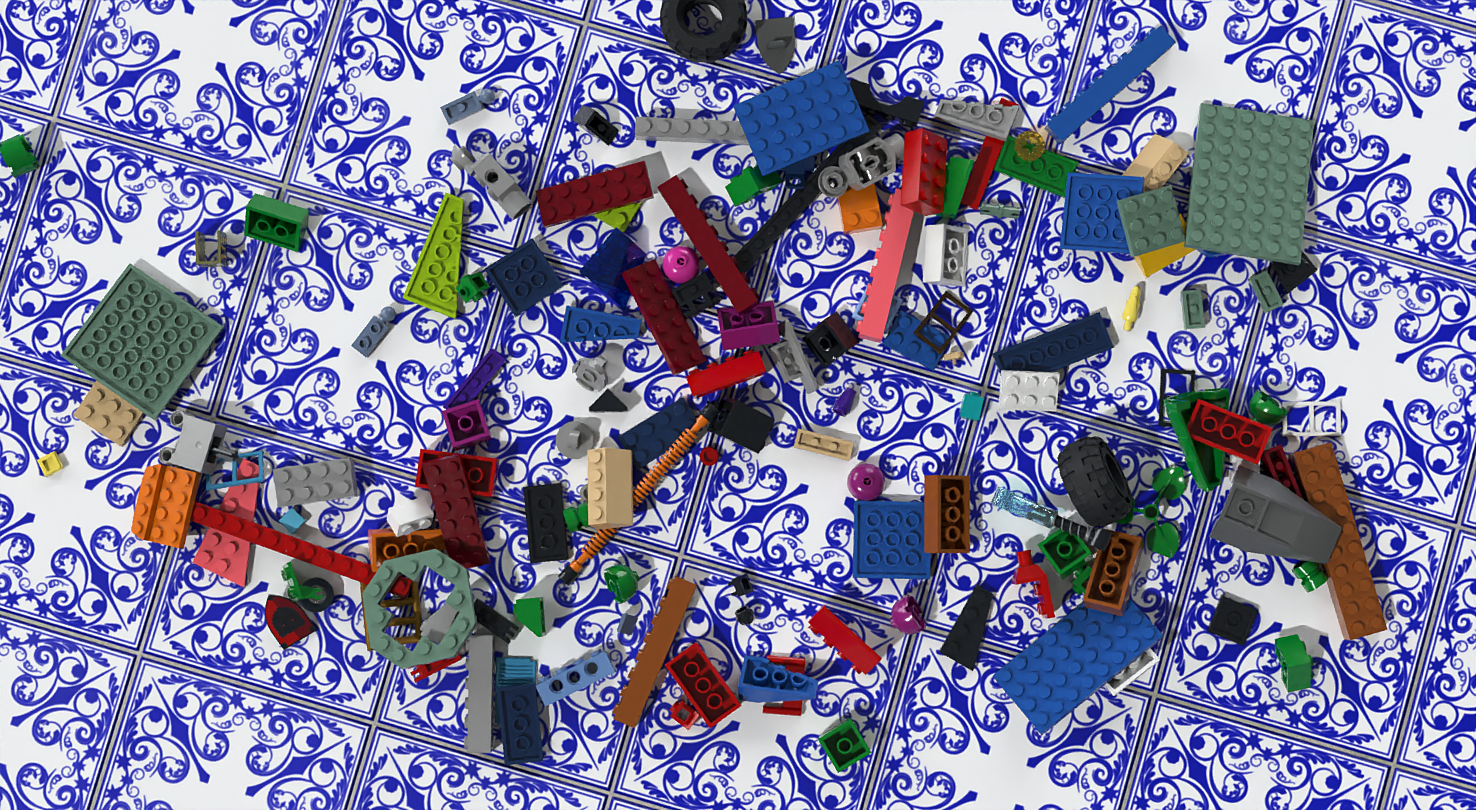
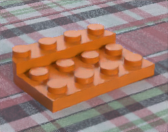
[131,464,201,549]

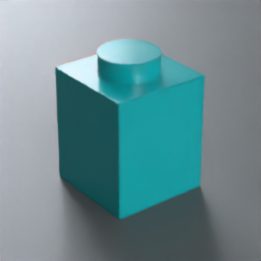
[959,391,984,421]

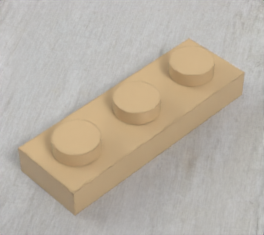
[794,429,854,461]

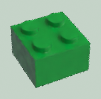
[1037,529,1094,580]
[817,718,871,773]

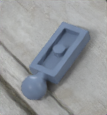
[440,89,495,125]
[351,306,396,358]

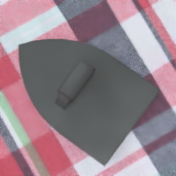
[755,17,795,75]

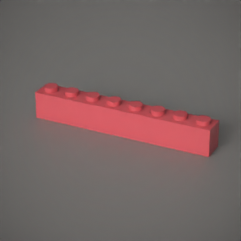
[856,188,914,343]

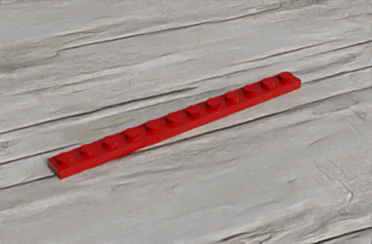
[191,501,413,598]

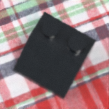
[802,311,860,368]

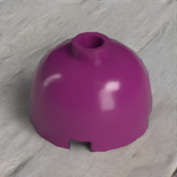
[847,463,885,501]
[890,595,926,634]

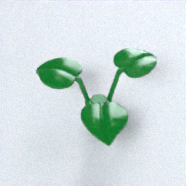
[1116,467,1185,558]

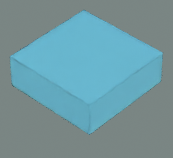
[279,507,307,534]

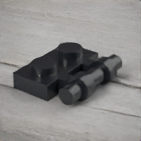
[671,273,720,319]

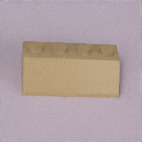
[1122,134,1189,193]
[587,448,633,530]

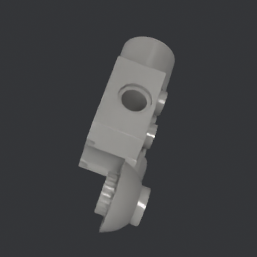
[818,133,904,198]
[449,144,533,220]

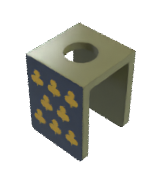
[195,230,227,268]

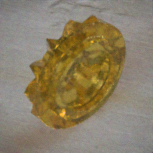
[1014,131,1045,161]

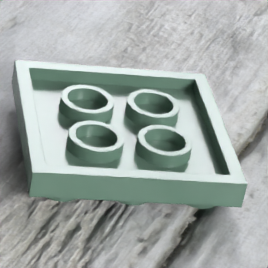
[1116,185,1185,257]

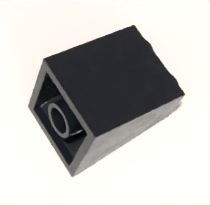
[706,396,775,454]

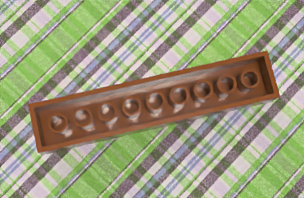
[1288,443,1388,640]

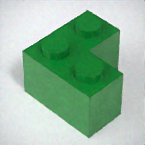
[725,165,783,207]
[1275,634,1313,693]

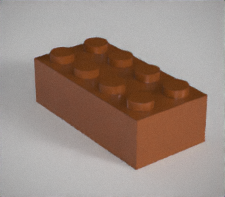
[924,475,970,553]
[1083,529,1144,617]

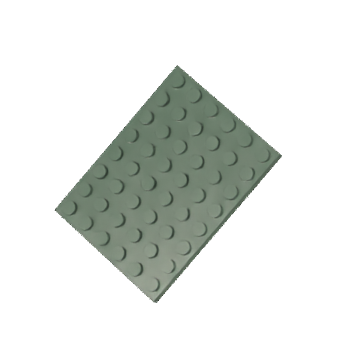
[1184,103,1314,265]

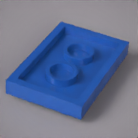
[882,310,949,371]

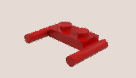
[763,655,805,716]

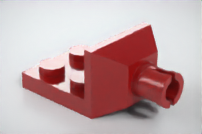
[1011,549,1055,619]

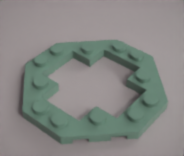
[362,549,478,669]

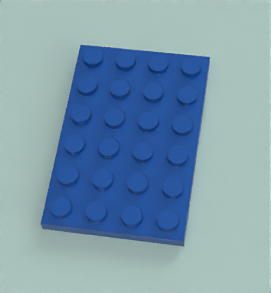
[733,60,869,177]

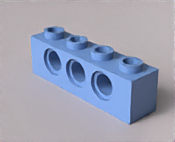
[536,649,616,707]

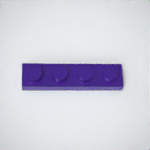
[443,348,507,409]

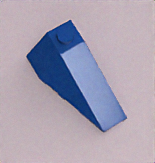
[738,655,818,703]

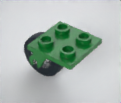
[281,561,334,613]

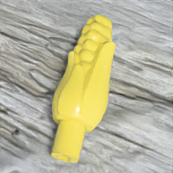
[1122,286,1141,331]

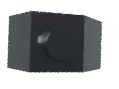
[572,105,619,146]

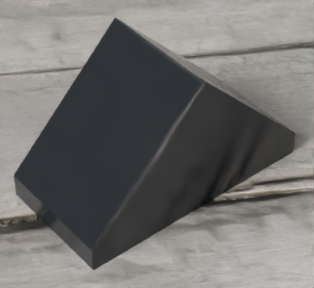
[589,389,628,413]

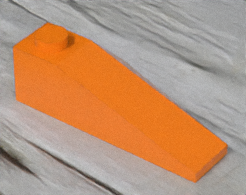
[368,528,446,572]

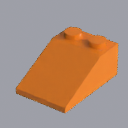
[837,183,882,235]

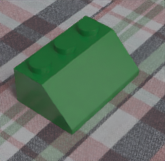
[933,157,974,221]
[244,193,309,252]

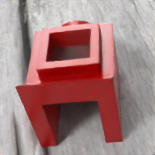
[670,700,700,730]

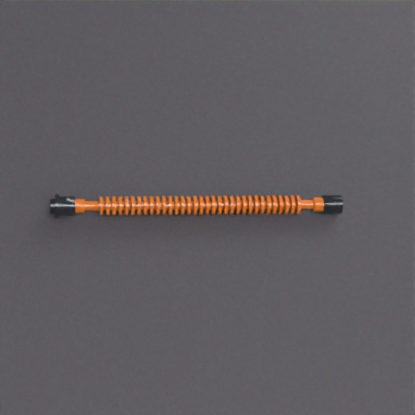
[558,400,722,586]

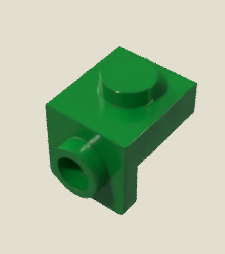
[1070,565,1092,596]

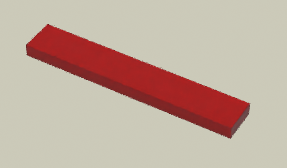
[960,98,1019,210]

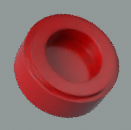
[700,447,719,466]

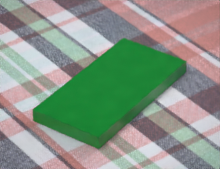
[993,135,1078,198]

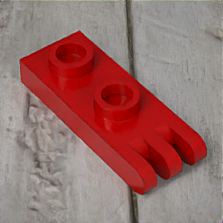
[408,653,462,683]

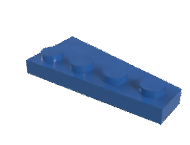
[560,305,642,343]

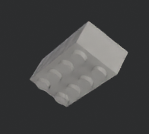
[273,458,359,508]

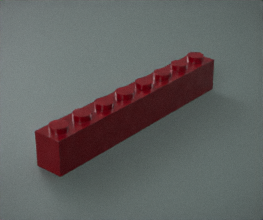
[657,175,760,316]

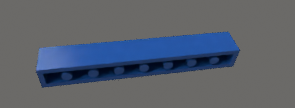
[1044,25,1176,145]

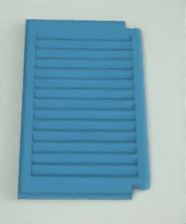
[495,657,537,723]

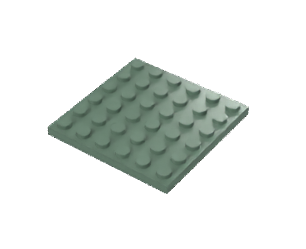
[60,263,224,421]

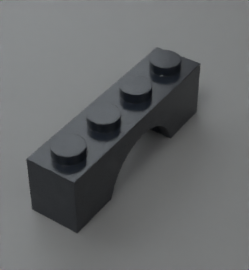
[850,79,924,128]

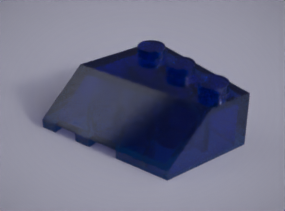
[579,228,647,310]

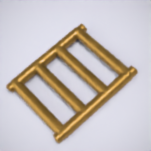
[360,578,422,651]

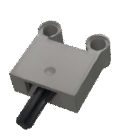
[158,410,239,475]

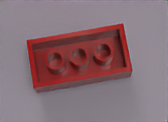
[900,128,947,216]
[1187,399,1273,465]
[415,449,500,497]
[665,641,742,728]

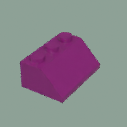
[717,301,780,351]

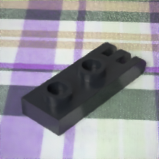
[474,598,520,644]

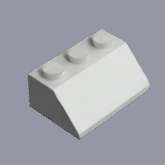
[923,224,968,287]
[1103,648,1160,696]

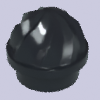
[735,606,754,626]

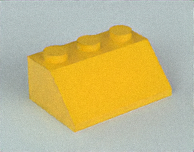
[1134,214,1196,278]

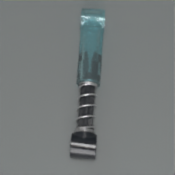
[990,486,1113,552]

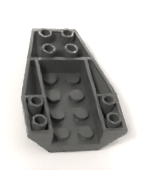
[1209,465,1342,564]

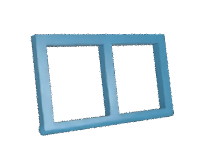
[206,450,264,491]

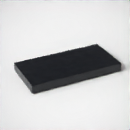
[523,483,569,563]

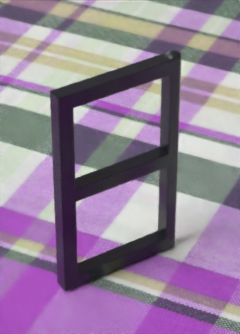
[1158,369,1195,427]

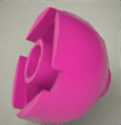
[662,245,700,284]

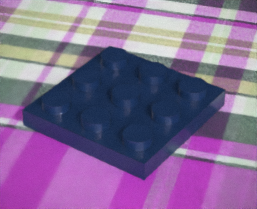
[485,238,564,317]

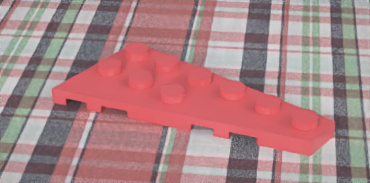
[192,458,260,587]

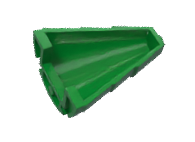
[1164,388,1230,492]

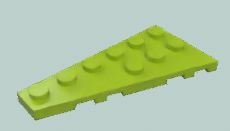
[403,192,464,320]

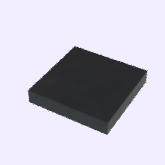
[1207,595,1258,646]

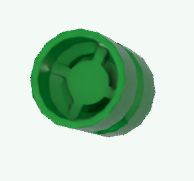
[563,502,591,533]
[1291,560,1328,593]

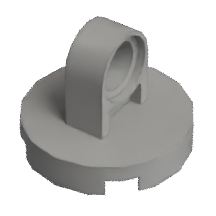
[572,355,608,392]
[556,421,594,459]

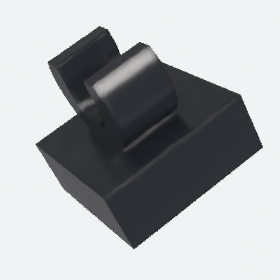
[728,573,753,597]

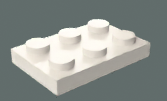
[998,370,1060,411]

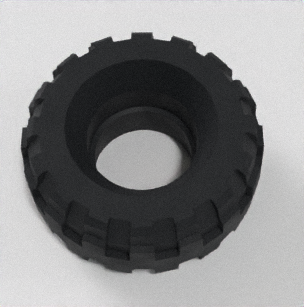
[660,0,747,64]
[1057,436,1133,527]

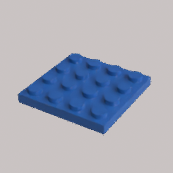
[1060,172,1145,254]
[853,501,931,579]

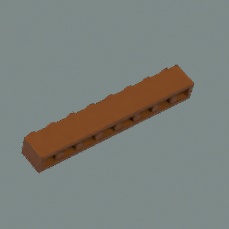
[612,576,697,728]

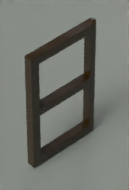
[913,291,973,354]

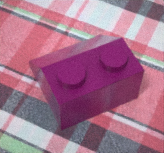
[442,399,492,451]

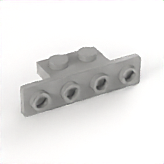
[769,319,819,394]

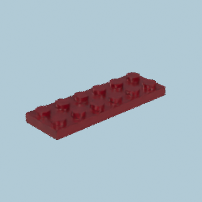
[535,161,654,228]
[622,259,707,376]
[422,454,491,569]

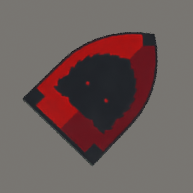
[265,594,317,650]

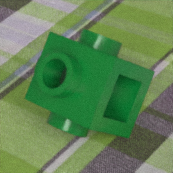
[456,271,490,303]

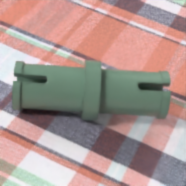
[980,202,1020,219]

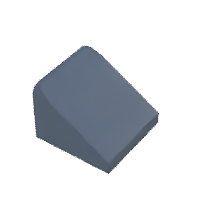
[617,613,638,635]

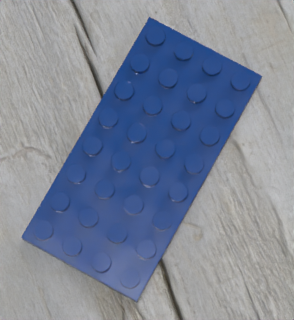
[993,598,1163,735]

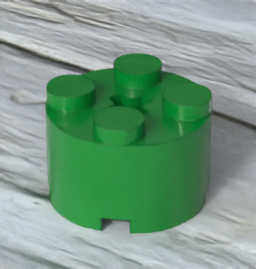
[0,134,40,178]

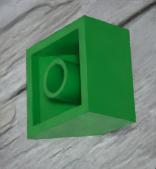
[513,597,546,637]

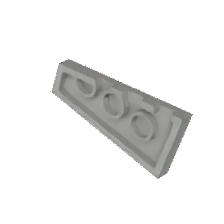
[934,99,1019,142]

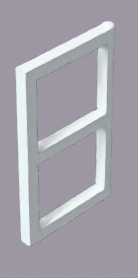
[1282,401,1342,436]

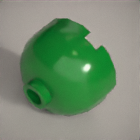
[1249,389,1289,426]
[604,564,639,604]

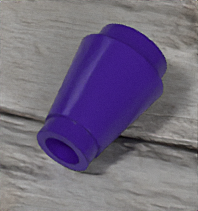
[832,387,857,417]

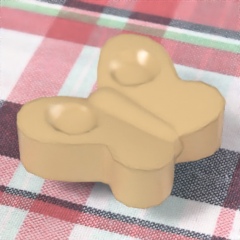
[944,351,964,365]

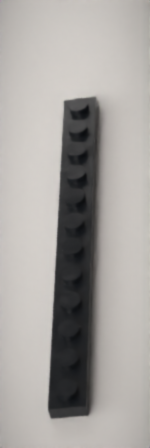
[712,114,883,288]

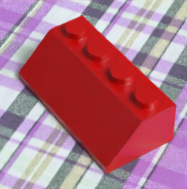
[686,349,766,399]
[808,605,882,675]

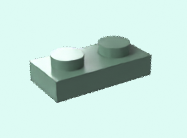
[1248,270,1284,313]
[1180,289,1205,330]

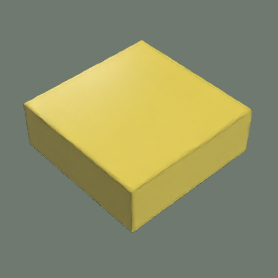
[37,451,64,477]

